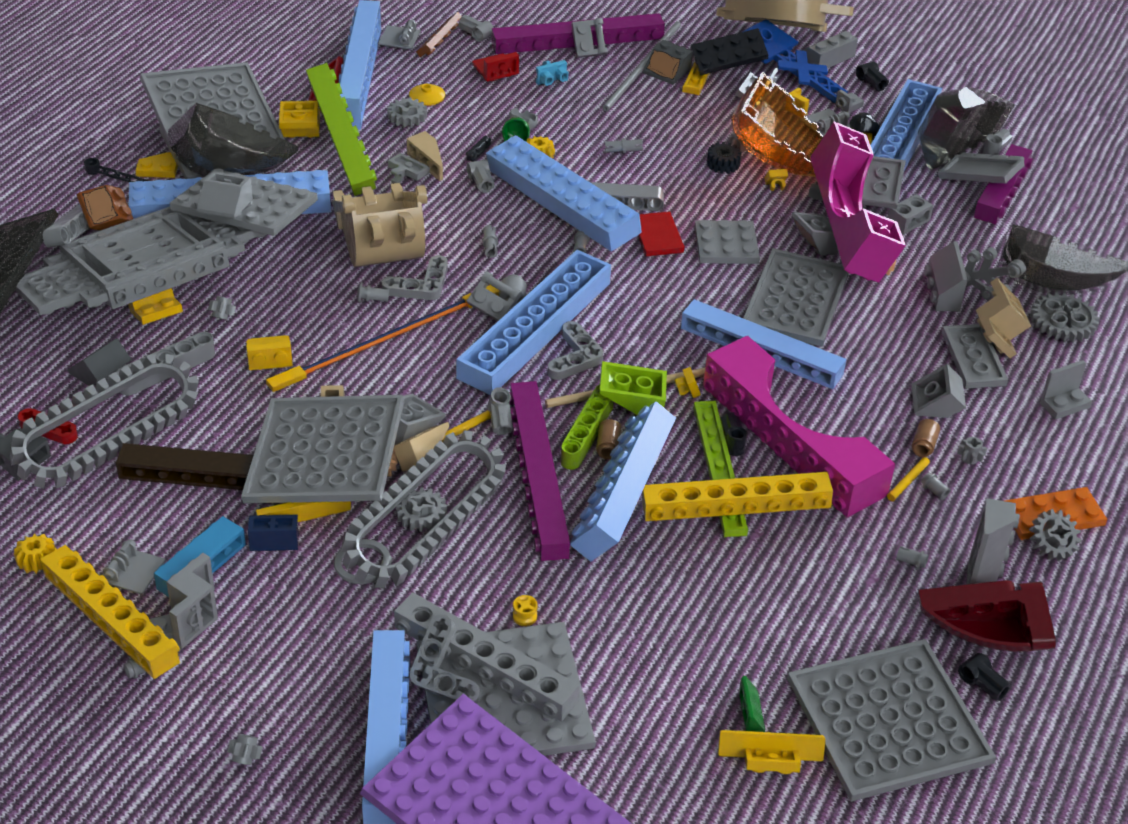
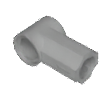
[459,15,494,42]
[982,129,1013,156]
[467,159,494,193]
[487,387,513,435]

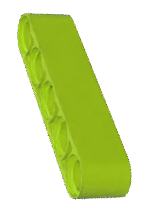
[561,384,614,470]

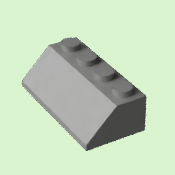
[966,498,1020,585]

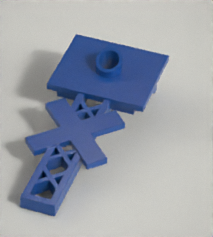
[743,19,848,104]

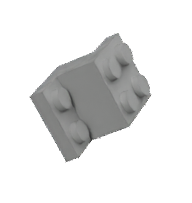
[167,553,218,649]

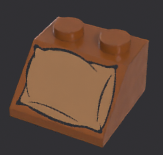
[76,185,133,231]

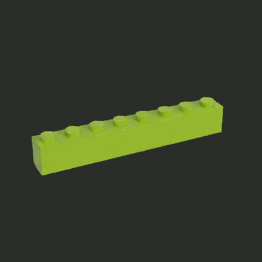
[306,63,377,196]

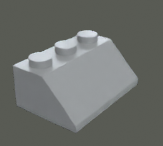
[802,31,858,69]
[924,241,968,312]

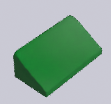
[739,676,765,732]

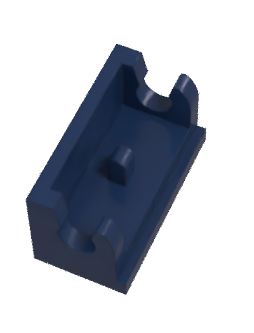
[248,515,299,551]

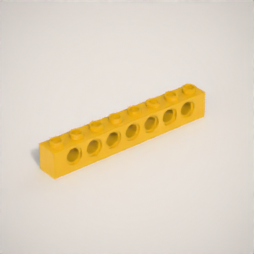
[642,472,833,521]
[40,545,180,679]

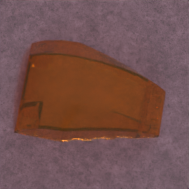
[731,72,824,177]

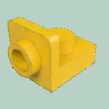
[786,87,810,118]

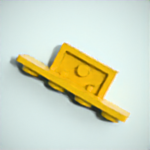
[718,730,825,774]

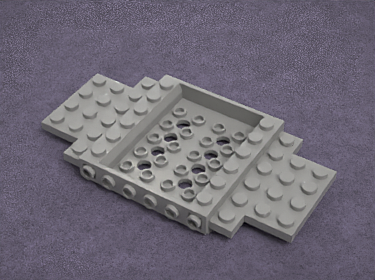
[10,207,267,315]

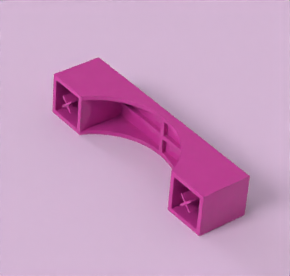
[810,122,906,283]
[703,335,895,518]

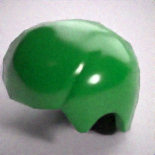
[502,117,530,142]

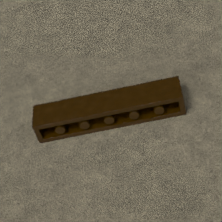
[116,443,254,490]

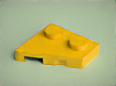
[135,152,178,178]

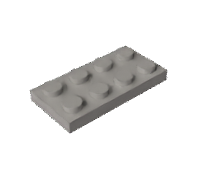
[941,324,1008,389]

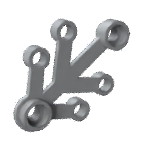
[964,247,1026,300]

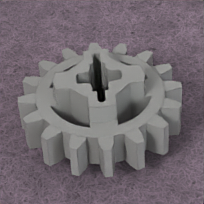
[387,98,427,127]
[396,487,447,532]
[1029,509,1081,561]

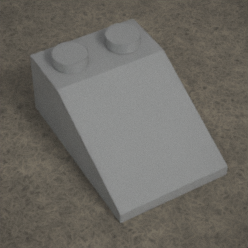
[394,394,446,445]

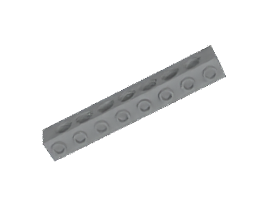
[394,592,580,722]

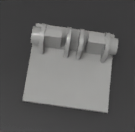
[378,20,421,50]
[801,108,850,137]
[102,539,166,595]

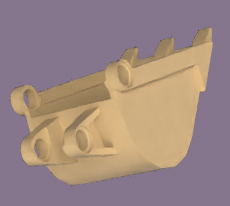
[716,0,854,32]
[332,183,427,267]

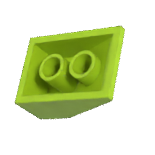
[599,361,667,415]

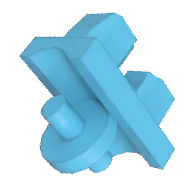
[536,60,569,86]

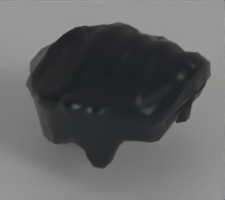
[849,112,881,138]

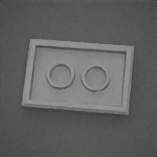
[862,156,906,209]

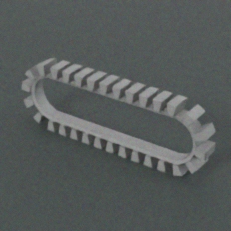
[10,353,199,489]
[341,430,506,588]

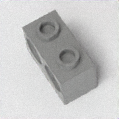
[888,194,934,235]

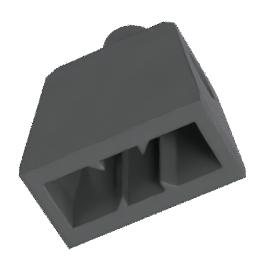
[0,428,51,481]

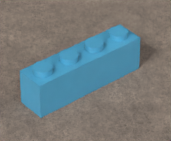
[154,516,246,597]

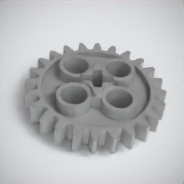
[1030,292,1100,343]

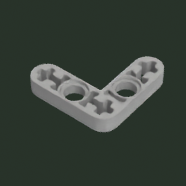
[382,255,448,300]
[548,321,604,380]
[410,614,482,704]

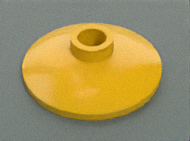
[409,83,445,106]

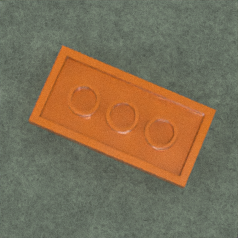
[1004,487,1108,540]

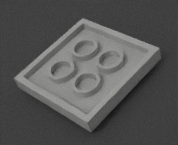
[694,220,760,264]

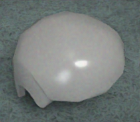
[510,108,538,130]

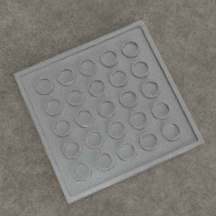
[140,62,285,159]
[241,394,404,503]
[416,622,596,756]
[787,639,996,802]

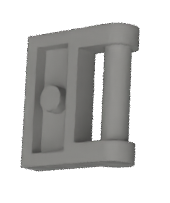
[571,18,608,58]
[466,271,522,321]

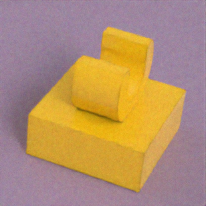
[764,169,788,191]
[675,367,701,398]

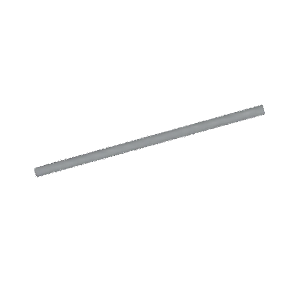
[603,21,681,112]

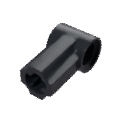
[856,61,889,92]
[720,412,748,456]
[958,652,1012,701]

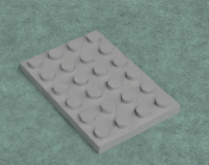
[170,168,318,236]
[743,248,849,347]

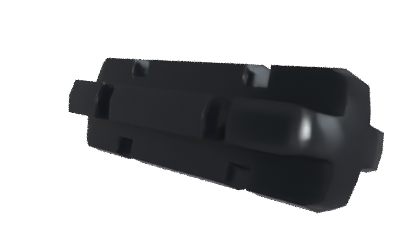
[466,136,491,162]

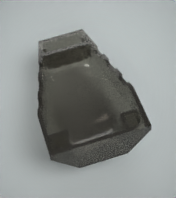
[918,87,1015,170]
[168,103,298,177]
[999,224,1128,295]

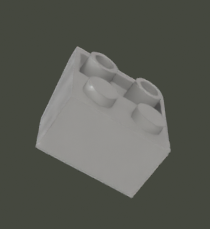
[197,171,253,219]

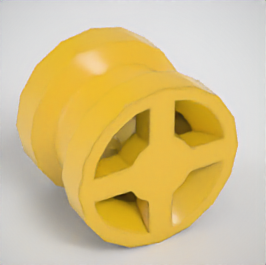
[513,595,538,626]

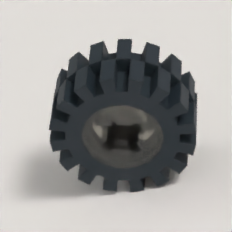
[707,142,742,174]

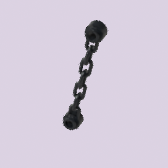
[84,158,150,183]

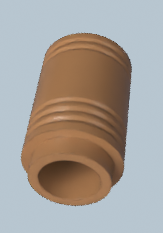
[596,419,621,459]
[912,419,940,457]

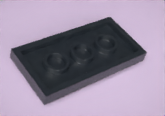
[691,28,768,75]

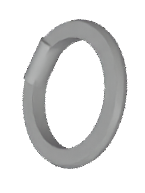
[334,539,393,584]

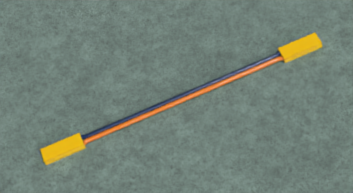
[266,285,499,392]

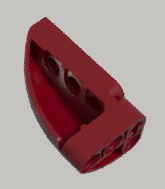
[918,580,1056,652]

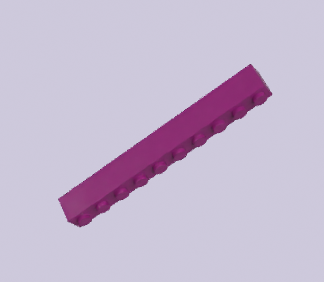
[492,13,665,54]
[509,381,570,561]

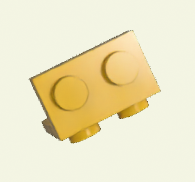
[246,335,293,370]

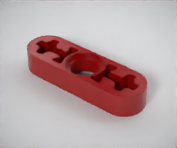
[18,408,78,444]

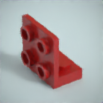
[472,52,519,82]

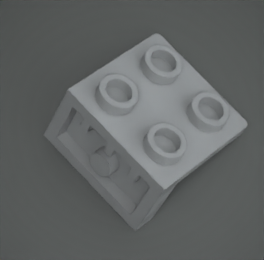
[1040,360,1092,420]

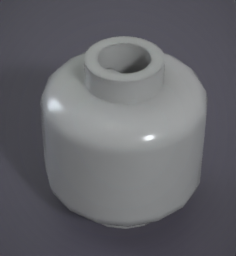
[499,274,527,305]

